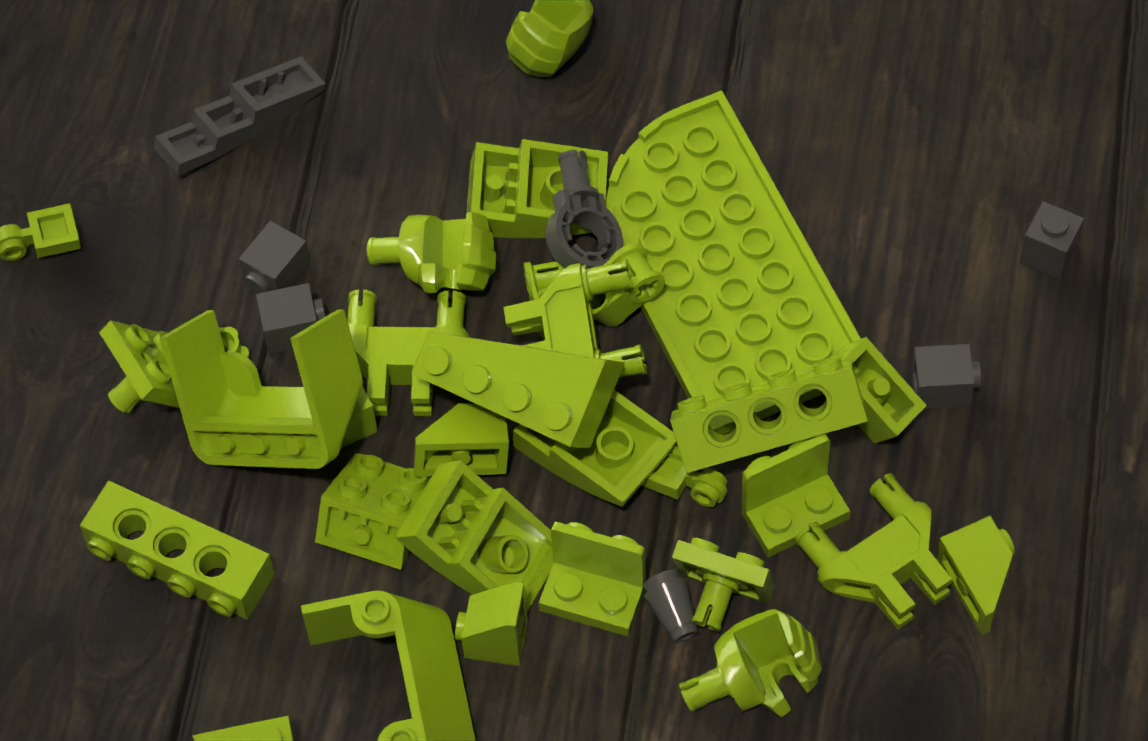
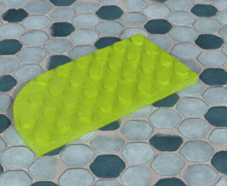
[605,90,861,435]

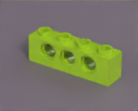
[670,356,868,473]
[79,480,275,620]

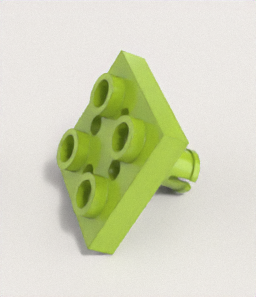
[99,320,180,413]
[672,538,775,632]

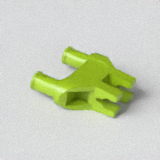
[504,259,647,378]
[347,289,470,416]
[794,473,952,630]

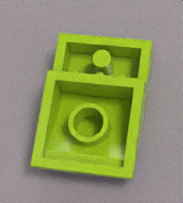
[466,139,608,238]
[513,390,677,507]
[395,460,554,612]

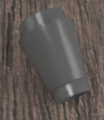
[643,569,699,643]

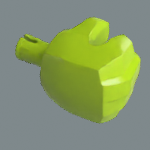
[506,0,593,77]
[367,212,496,293]
[679,609,822,717]

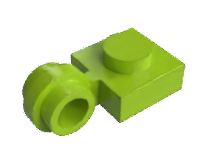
[0,203,81,261]
[641,446,728,507]

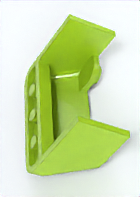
[160,310,363,469]
[301,591,476,741]

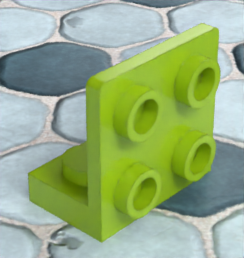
[741,434,850,558]
[315,454,432,570]
[539,522,646,637]

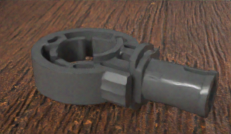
[545,150,623,268]

